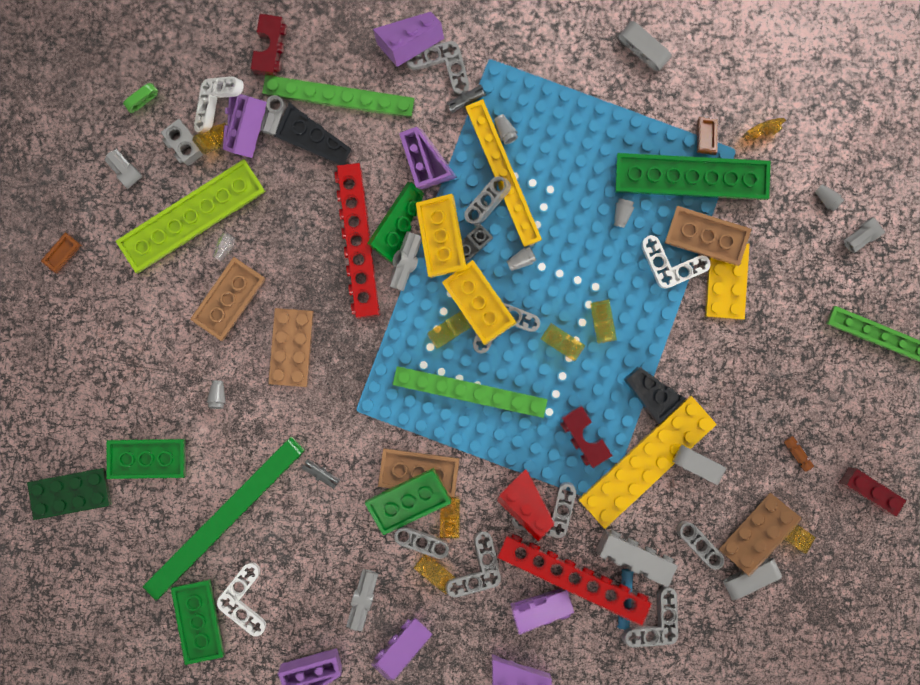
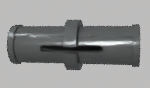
[447,85,486,113]
[301,459,340,490]

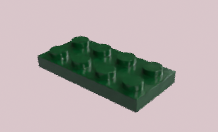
[27,468,112,520]

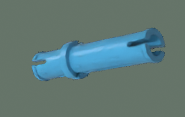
[617,569,634,630]

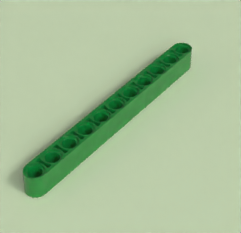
[142,437,305,601]

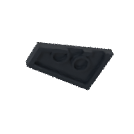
[623,367,687,424]

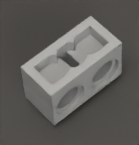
[161,119,206,166]

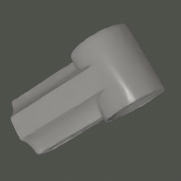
[260,95,286,135]
[104,149,143,189]
[843,217,885,253]

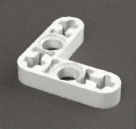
[194,76,244,135]
[641,235,711,289]
[217,562,266,636]

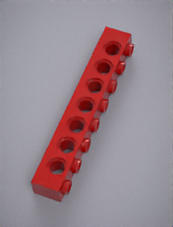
[334,163,380,319]
[497,534,652,626]

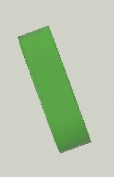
[123,83,158,113]

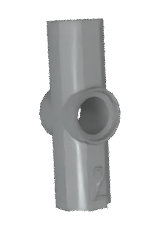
[387,231,422,291]
[346,569,379,631]

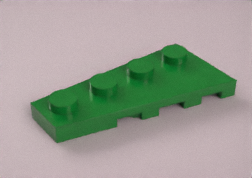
[367,182,424,265]

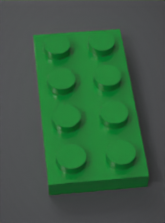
[106,439,186,479]
[365,468,452,535]
[170,579,225,665]

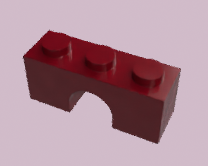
[251,14,287,77]
[560,406,613,468]
[839,467,907,517]

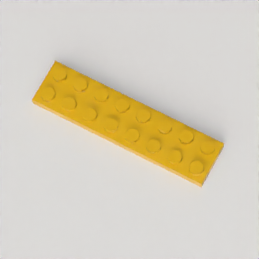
[578,396,717,529]

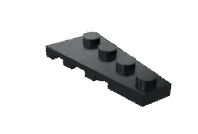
[274,102,352,165]

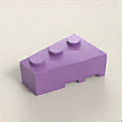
[373,12,444,67]
[223,94,267,158]
[399,126,457,190]
[511,588,574,634]
[371,618,433,680]
[278,648,342,685]
[492,654,552,685]

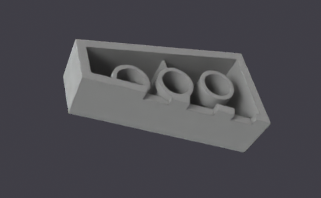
[595,529,678,587]

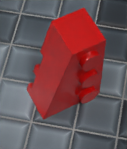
[497,469,555,542]

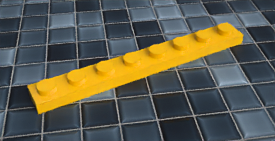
[465,99,542,247]

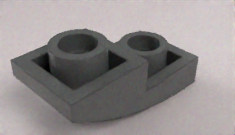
[462,223,493,263]

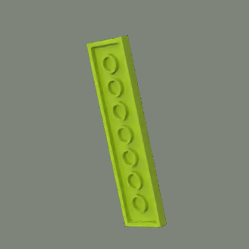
[116,159,266,274]

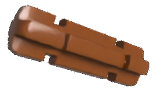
[784,436,814,472]

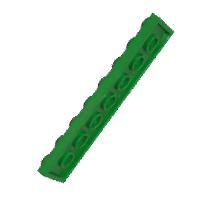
[615,153,771,200]

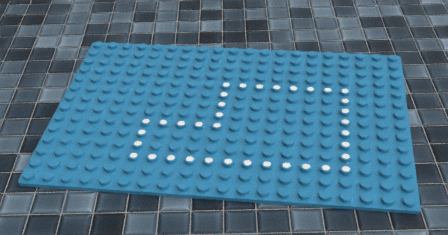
[357,59,736,496]

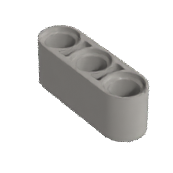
[618,21,672,72]
[464,176,511,224]
[672,445,727,485]
[676,521,724,570]
[394,526,449,559]
[723,558,782,600]

